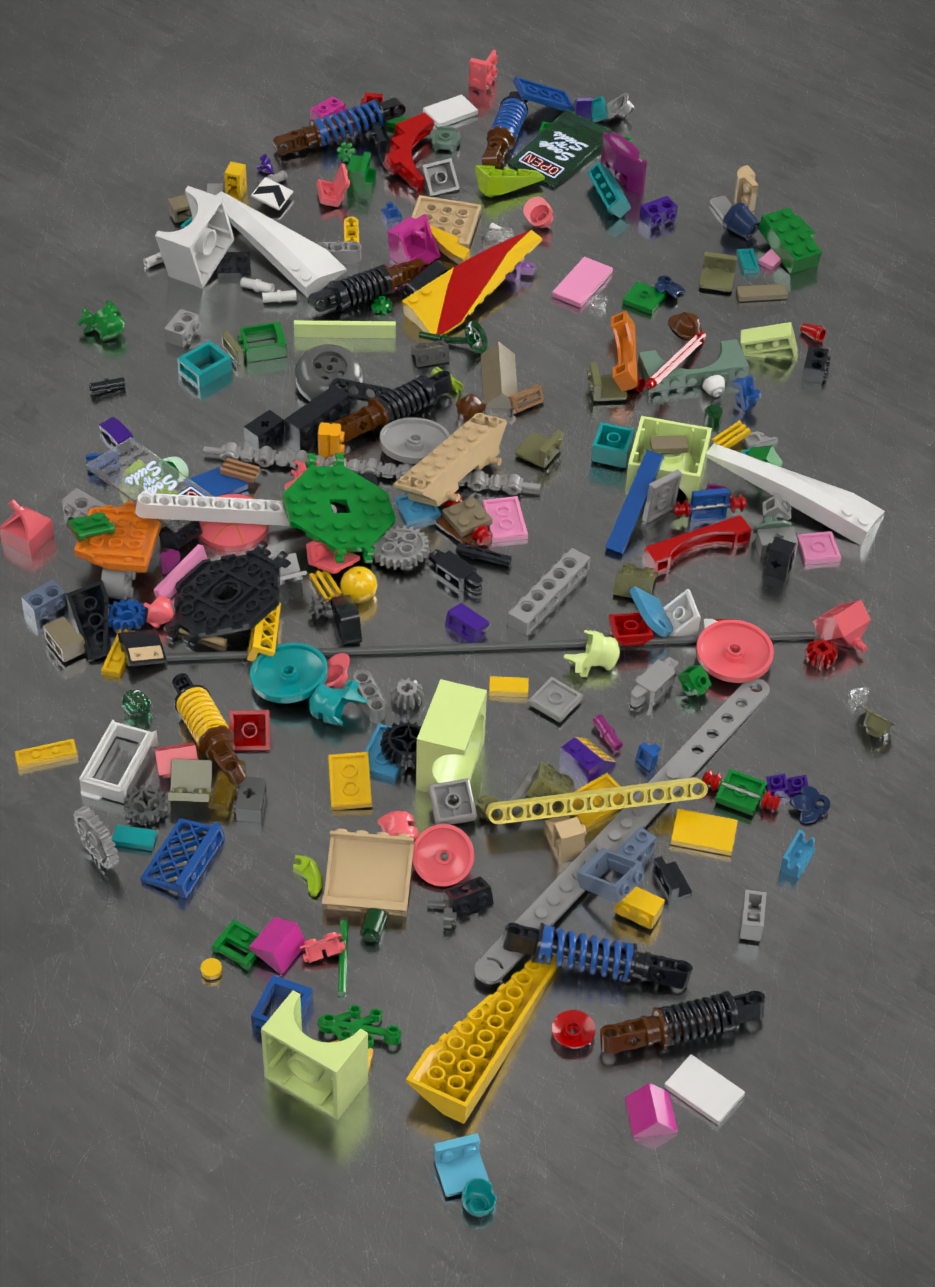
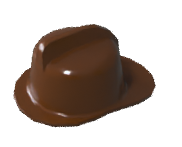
[668,312,702,340]

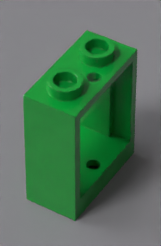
[237,321,287,363]

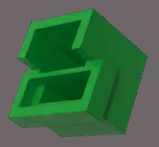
[347,152,376,194]

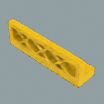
[247,602,281,662]

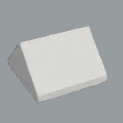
[663,589,701,636]

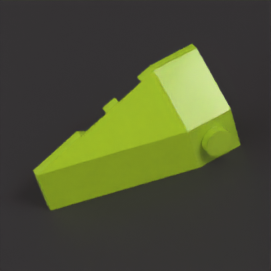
[475,165,545,197]

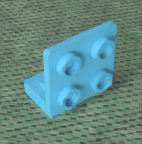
[433,1133,489,1197]

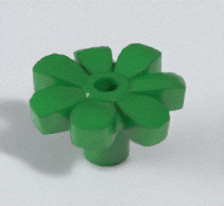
[336,142,356,162]
[371,296,392,315]

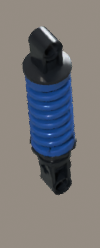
[501,923,693,989]

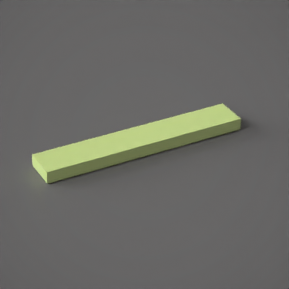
[294,320,396,338]

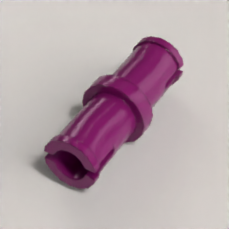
[592,714,623,752]

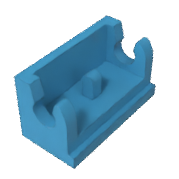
[780,829,816,880]

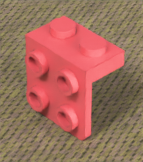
[469,50,498,91]
[316,163,350,207]

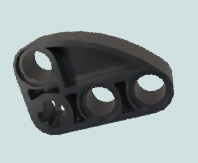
[331,595,362,646]

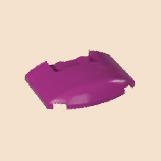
[600,131,647,195]

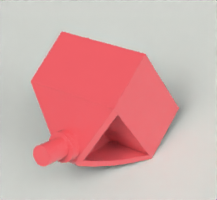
[0,499,54,557]
[812,600,871,653]

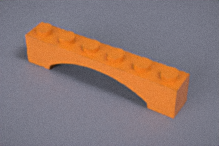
[611,310,638,392]

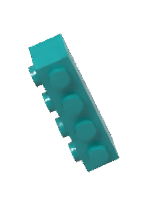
[587,161,631,218]

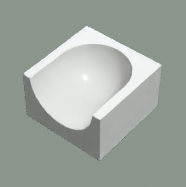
[155,186,235,289]

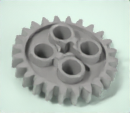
[371,525,430,570]
[73,806,119,870]

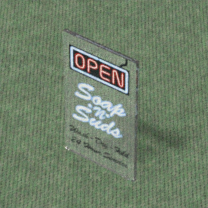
[85,437,214,533]

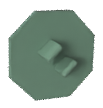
[753,516,792,534]

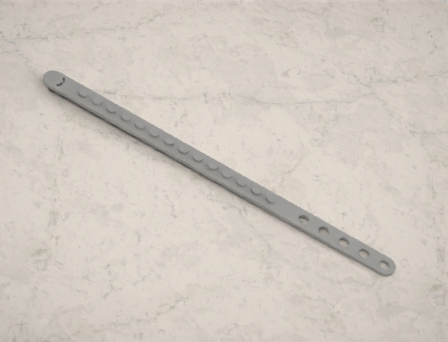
[474,678,770,984]

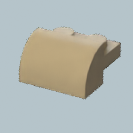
[734,165,758,211]

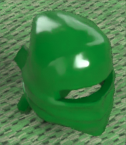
[77,300,125,342]

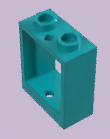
[177,340,232,388]

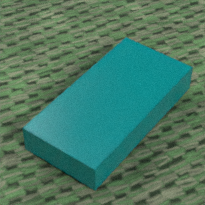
[591,96,608,123]
[736,248,760,275]
[112,824,157,851]

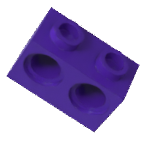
[639,196,678,228]

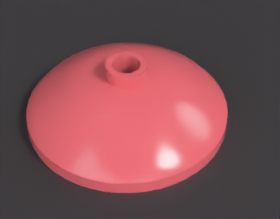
[412,824,474,887]

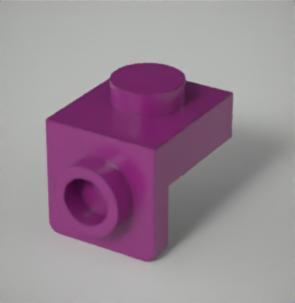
[160,549,180,576]

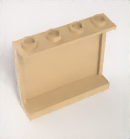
[322,829,414,916]

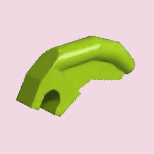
[293,855,323,897]

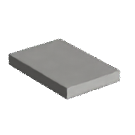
[642,469,682,524]

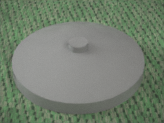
[380,418,450,464]

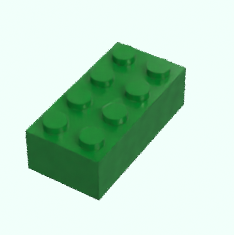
[758,207,822,274]

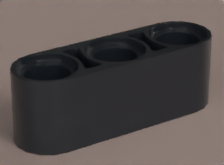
[405,260,450,296]

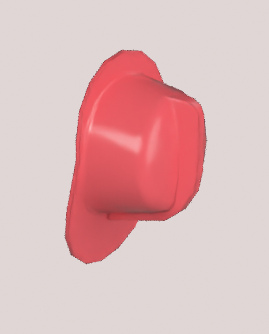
[523,196,553,229]
[325,653,350,689]

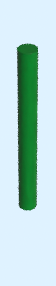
[337,920,348,996]

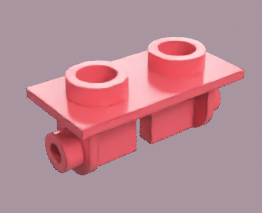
[300,932,346,963]

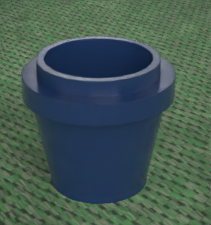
[723,202,760,240]

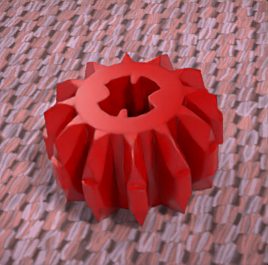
[805,638,838,670]

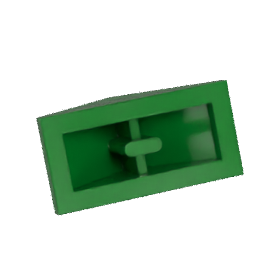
[747,445,783,467]

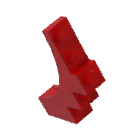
[384,112,434,192]

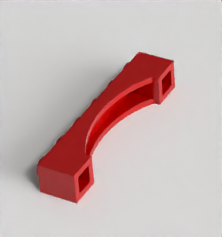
[643,515,752,573]

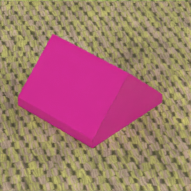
[249,917,306,975]
[625,1083,678,1138]

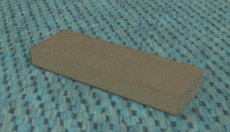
[736,284,788,302]

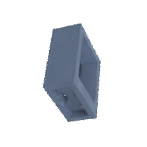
[576,848,645,903]

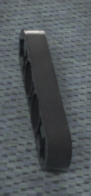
[329,378,392,402]

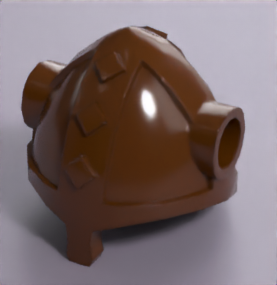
[456,394,486,424]

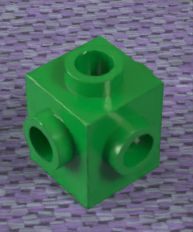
[677,665,712,696]

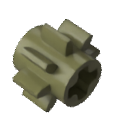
[475,794,499,820]

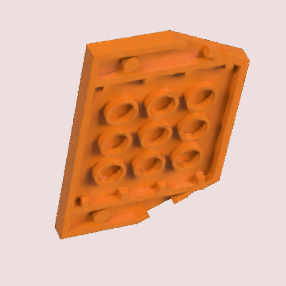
[74,501,164,573]

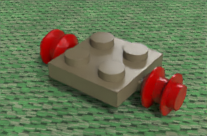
[442,492,493,546]

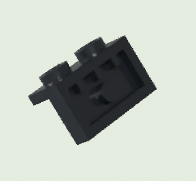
[443,876,494,918]

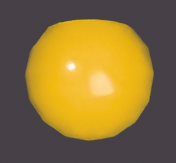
[340,566,378,604]

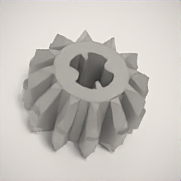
[390,677,424,711]

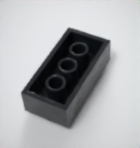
[284,385,350,452]

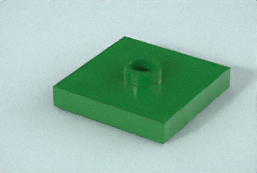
[622,281,667,315]

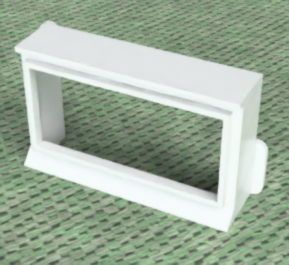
[79,719,159,803]

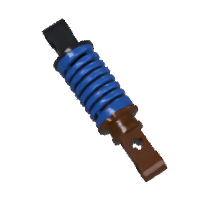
[482,91,528,168]

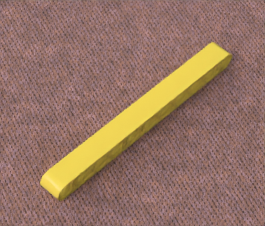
[486,777,708,824]

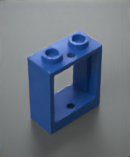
[251,975,313,1033]

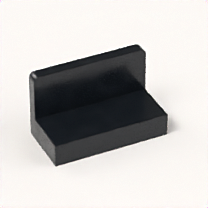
[653,856,692,902]

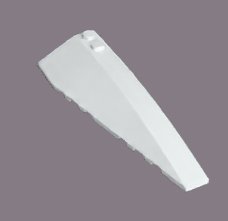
[216,191,347,298]
[706,444,885,546]

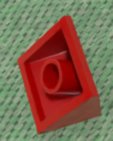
[229,710,270,750]

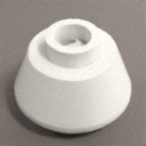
[702,375,725,397]

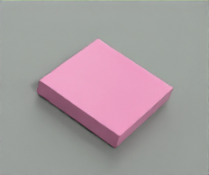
[796,531,841,565]

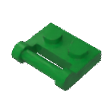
[68,512,115,542]
[211,919,259,970]

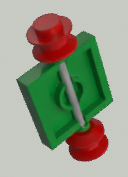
[702,769,781,816]

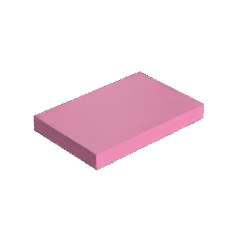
[482,496,528,543]

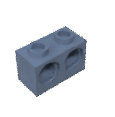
[21,580,68,623]
[615,827,657,864]

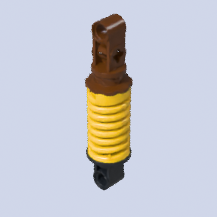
[172,673,246,785]

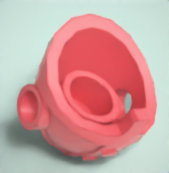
[143,595,174,628]

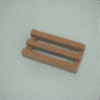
[509,384,544,413]
[220,458,260,483]

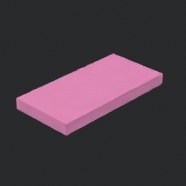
[552,257,613,308]

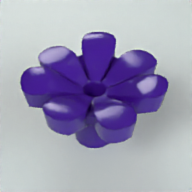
[257,154,274,174]

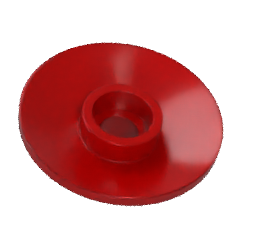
[552,1010,596,1049]

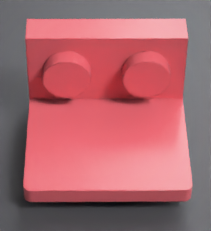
[306,540,360,574]

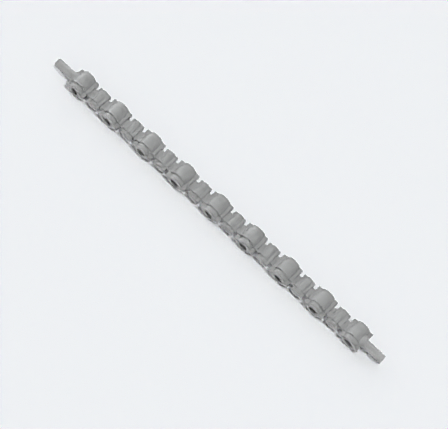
[203,442,541,495]

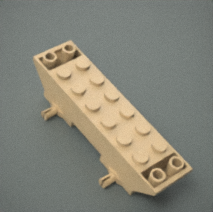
[393,413,507,507]

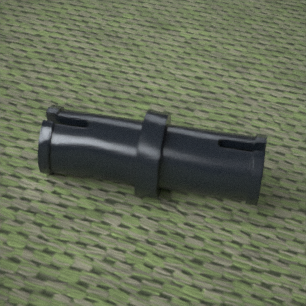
[89,377,126,394]

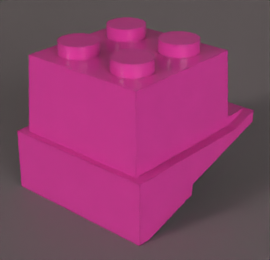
[387,214,440,269]

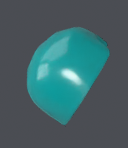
[461,1178,497,1217]

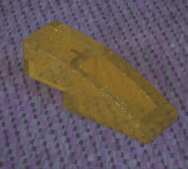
[208,760,246,812]

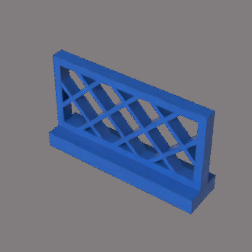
[140,818,225,899]

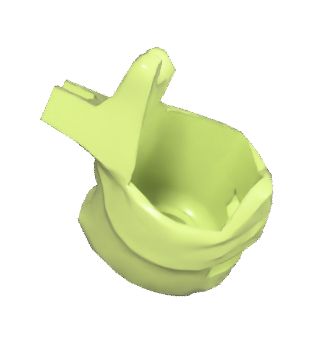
[563,630,620,677]

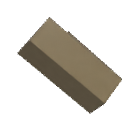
[481,341,519,409]

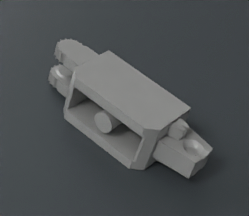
[630,657,679,708]

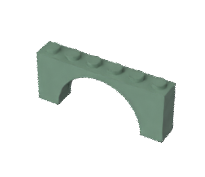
[638,339,749,392]

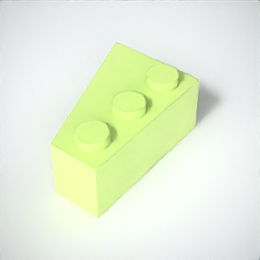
[740,322,798,361]

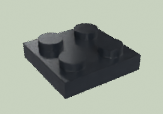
[218,251,251,279]

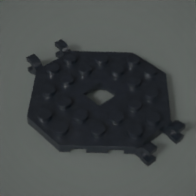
[163,541,291,651]

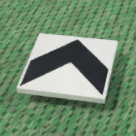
[251,177,293,210]

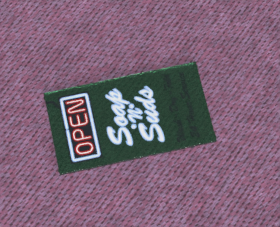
[508,110,613,188]

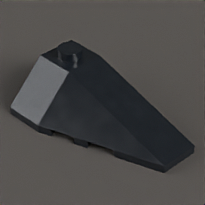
[66,580,109,662]

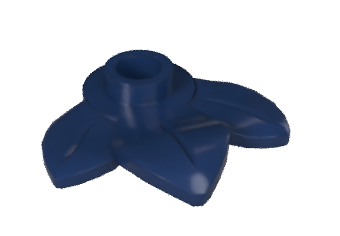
[655,275,685,298]
[789,786,830,824]

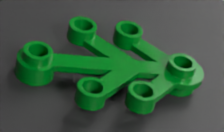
[317,1005,402,1049]

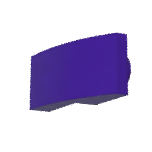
[99,417,134,446]
[766,773,809,797]

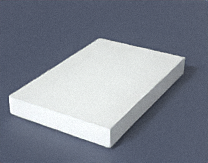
[423,94,478,127]
[664,1055,745,1125]

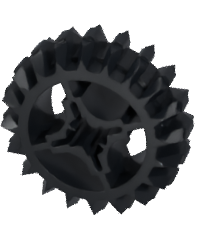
[380,720,422,770]

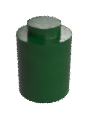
[703,405,723,432]
[360,908,387,942]

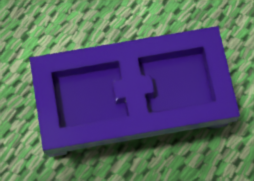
[445,603,490,643]

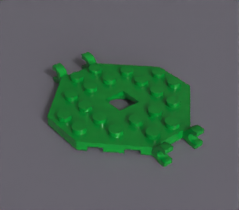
[281,453,396,564]

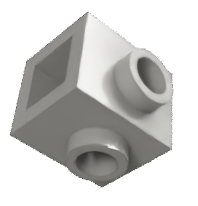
[762,494,791,521]

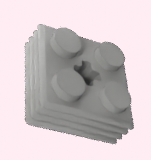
[429,778,477,825]

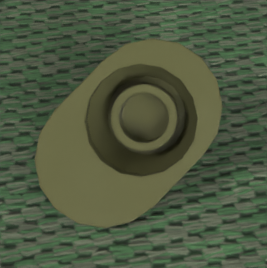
[860,704,897,738]

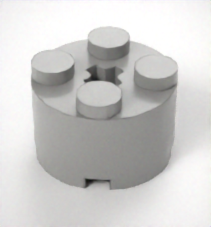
[101,568,136,600]

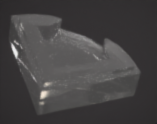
[848,687,869,709]

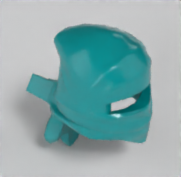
[309,680,368,726]

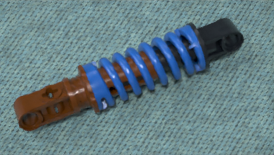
[272,98,406,155]

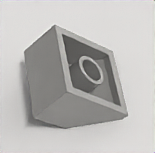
[417,158,460,196]

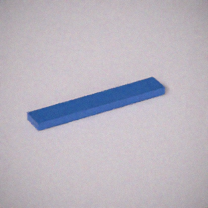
[605,450,664,555]

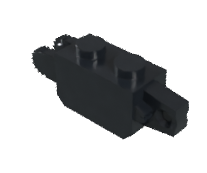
[429,549,483,594]

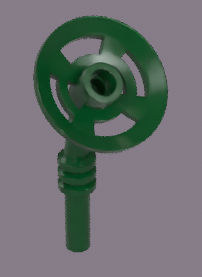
[418,321,488,354]

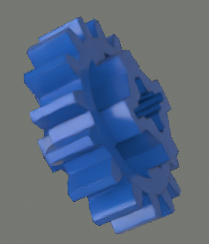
[108,598,147,632]

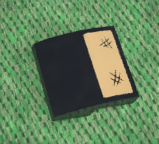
[118,629,166,667]

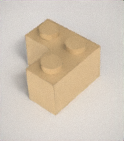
[544,815,587,864]

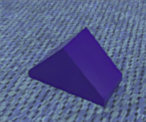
[573,97,592,119]

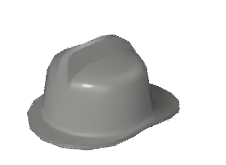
[606,93,634,119]

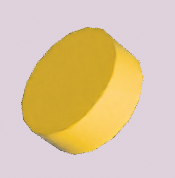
[200,958,222,980]

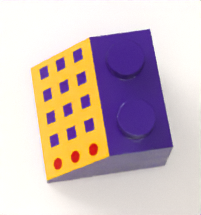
[560,737,616,784]

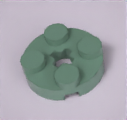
[430,126,461,151]

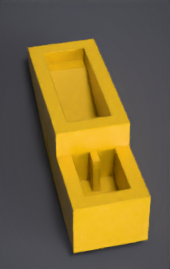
[430,225,471,264]

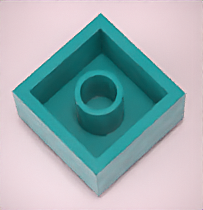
[591,422,635,468]

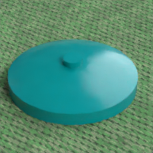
[250,643,328,703]

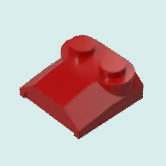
[608,613,654,646]

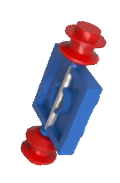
[673,488,746,522]

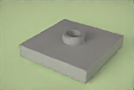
[528,677,583,723]

